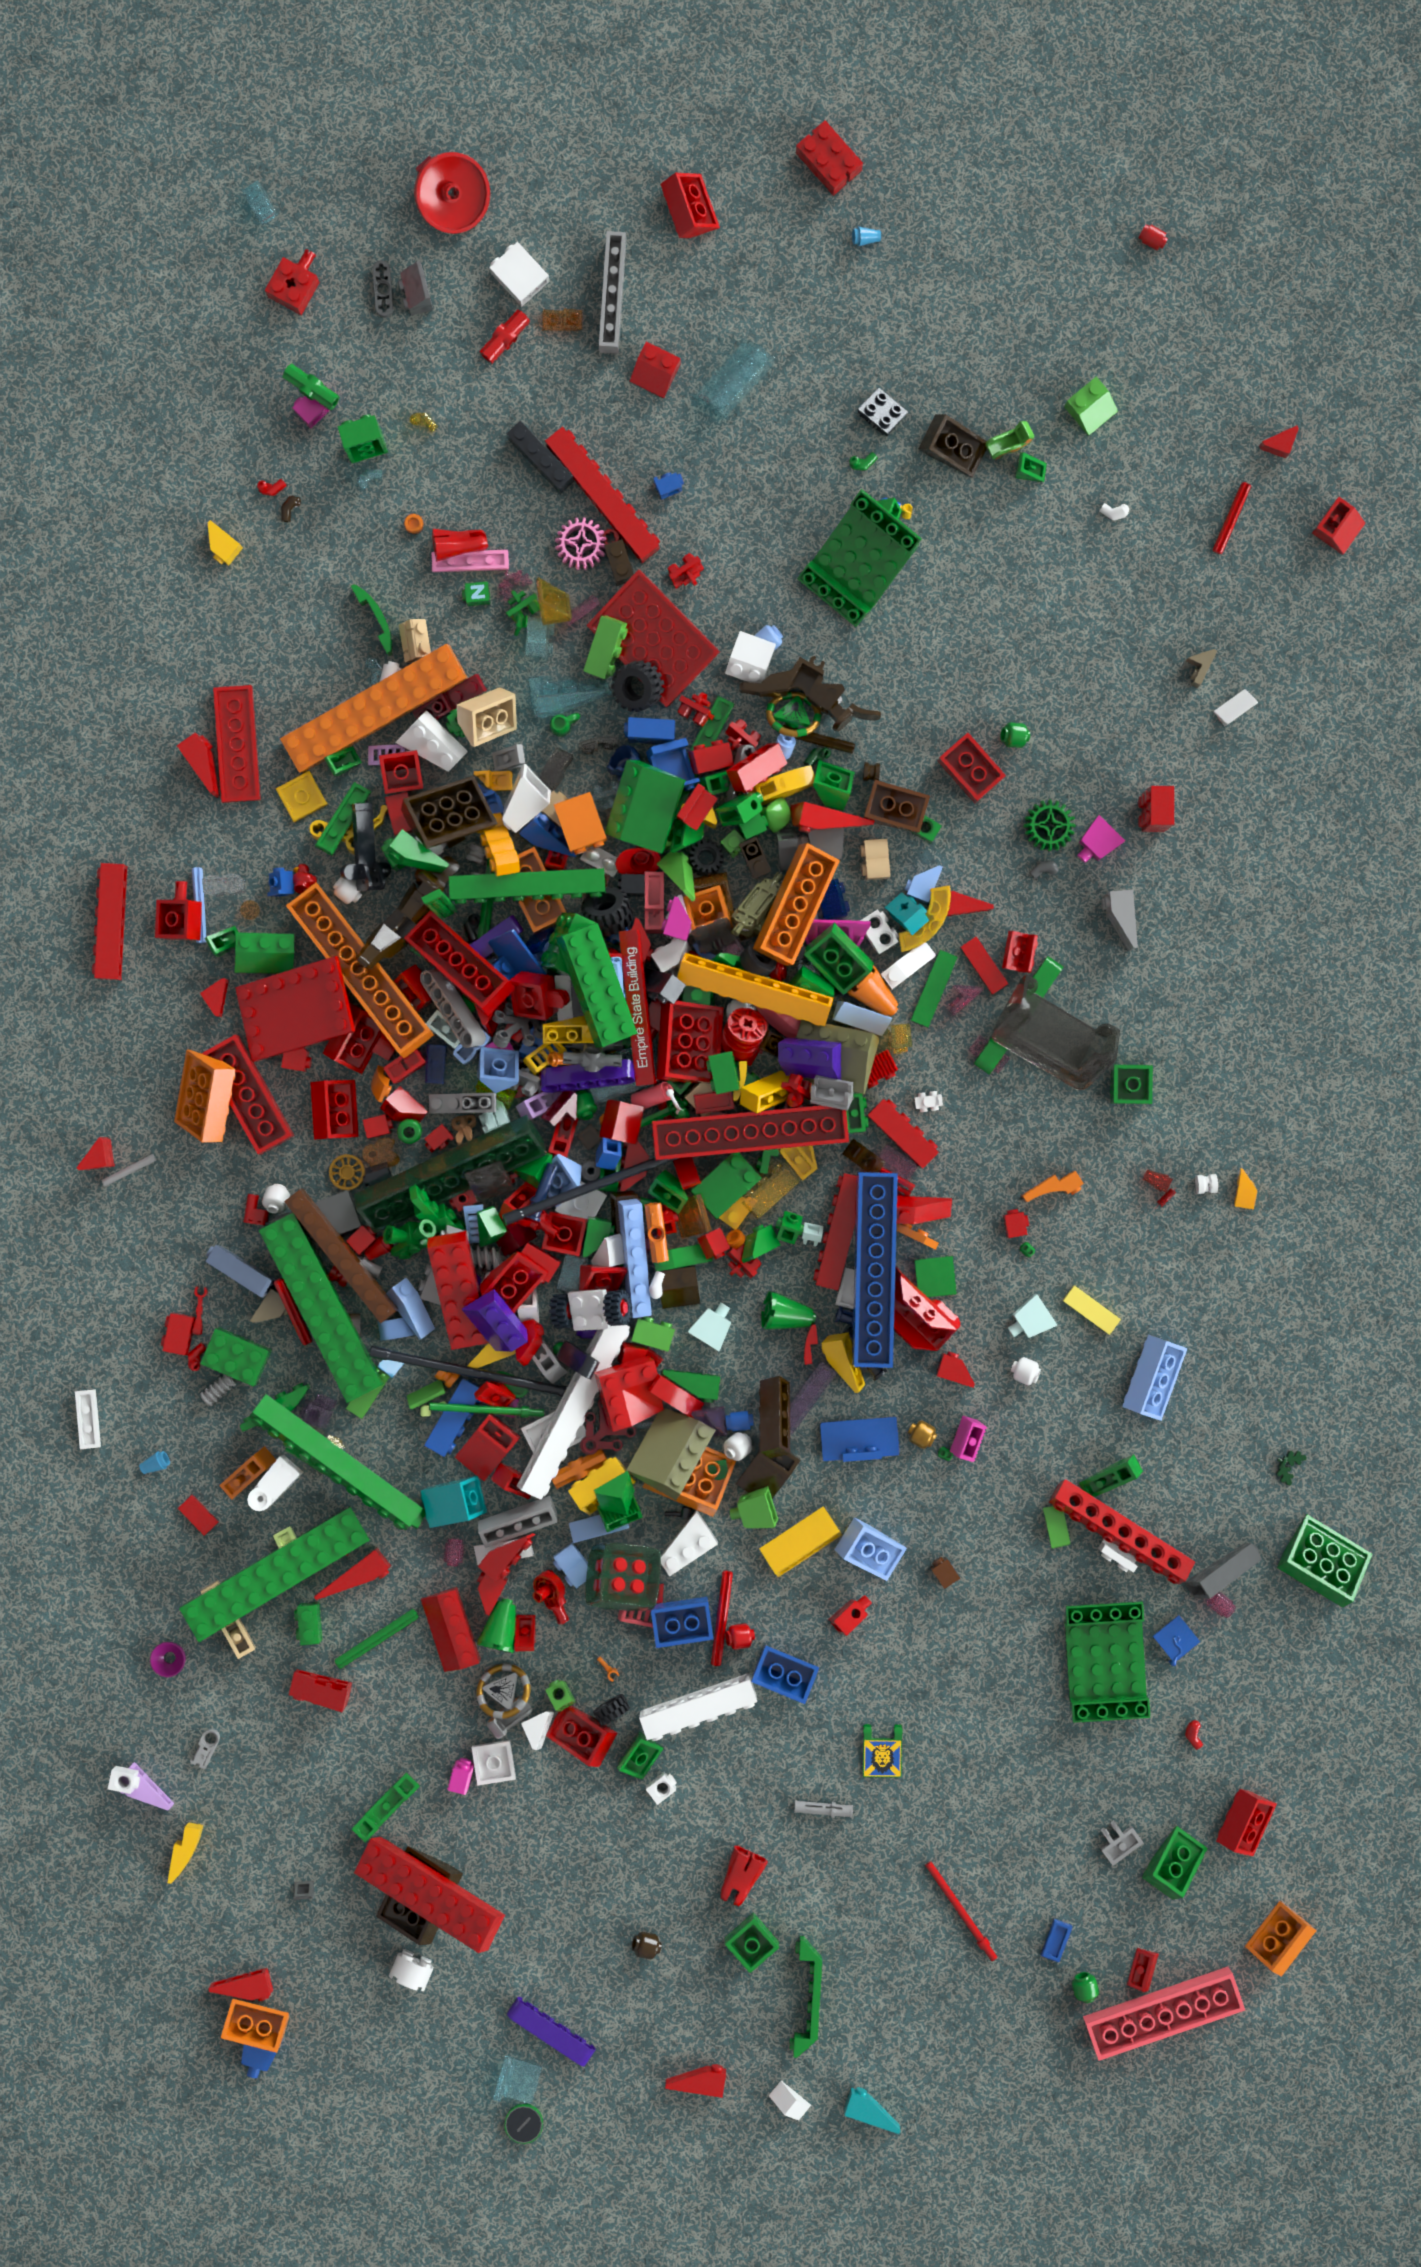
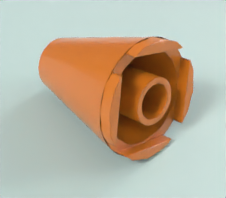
[847,965,898,1017]

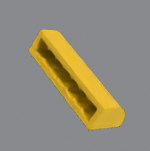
[759,1506,842,1577]

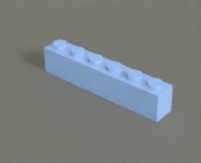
[618,1198,652,1318]

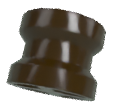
[863,762,880,781]

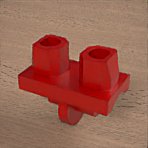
[667,553,704,588]
[678,692,714,727]
[725,719,761,751]
[781,1074,812,1108]
[727,1244,762,1279]

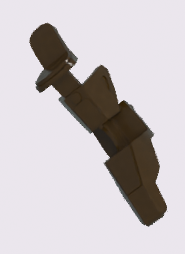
[739,656,881,732]
[356,856,459,969]

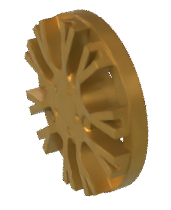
[329,1154,365,1190]

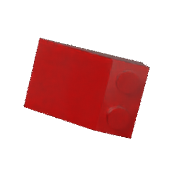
[177,732,220,798]
[480,1251,548,1313]
[546,1706,618,1767]

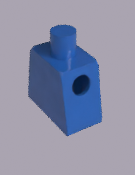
[241,2039,283,2078]

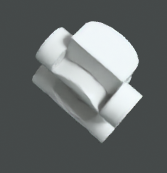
[914,1091,943,1112]

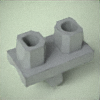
[509,1067,542,1098]

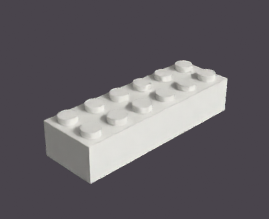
[639,1673,757,1741]

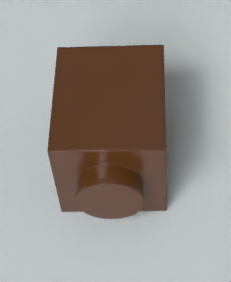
[930,1557,960,1589]

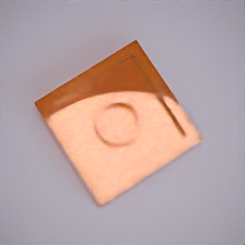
[677,1194,712,1239]

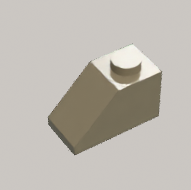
[250,1288,288,1323]

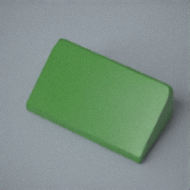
[407,1380,447,1409]

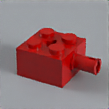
[265,249,320,316]
[155,881,202,940]

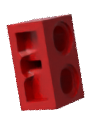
[383,1048,428,1084]

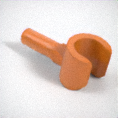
[597,1656,619,1682]

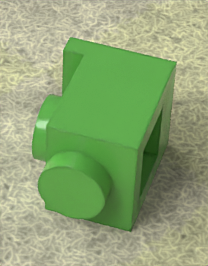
[720,829,745,858]

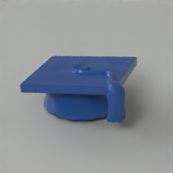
[1153,1615,1200,1666]

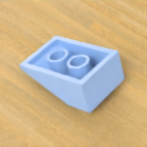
[834,1517,907,1581]

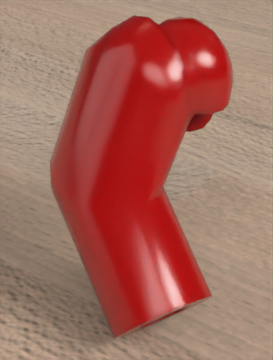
[188,1342,207,1371]
[1185,1720,1203,1750]

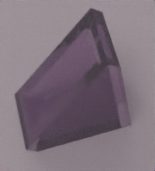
[691,1406,728,1437]

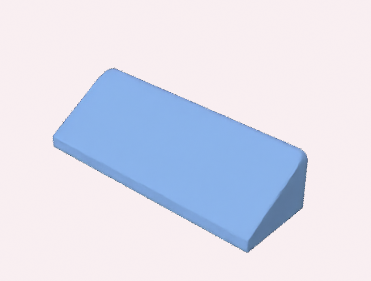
[832,1001,892,1036]
[569,1515,629,1543]

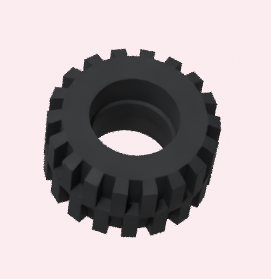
[611,660,664,712]
[581,887,633,937]

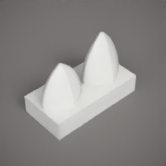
[580,846,618,878]

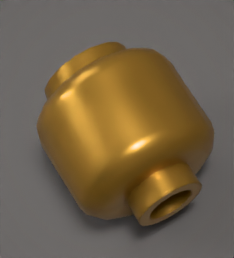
[907,1420,938,1449]

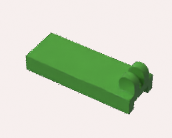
[346,1365,390,1419]

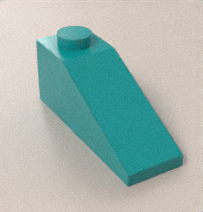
[844,2087,901,2134]

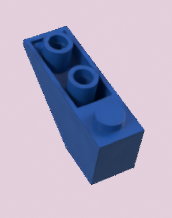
[519,812,577,857]

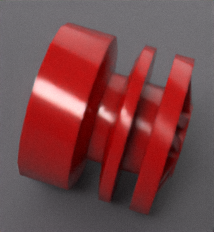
[721,1008,767,1059]

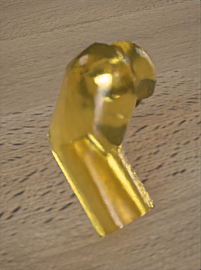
[409,413,439,433]

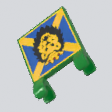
[863,1724,903,1777]

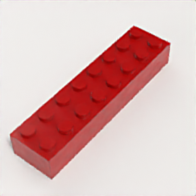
[354,1837,505,1953]

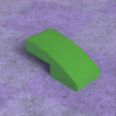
[1043,1506,1070,1549]

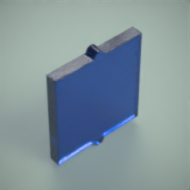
[525,928,554,955]

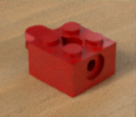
[509,971,570,1020]

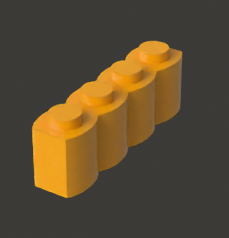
[477,812,520,876]

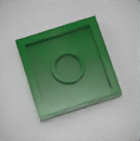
[914,1256,957,1297]

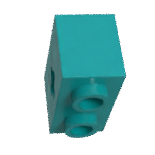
[885,892,929,935]

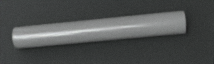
[101,1154,156,1187]

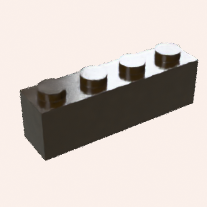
[759,1376,790,1459]

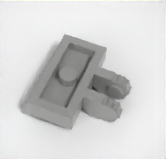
[1100,1820,1144,1866]

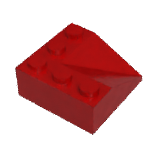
[594,1355,664,1432]

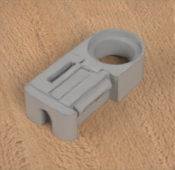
[190,1729,220,1769]

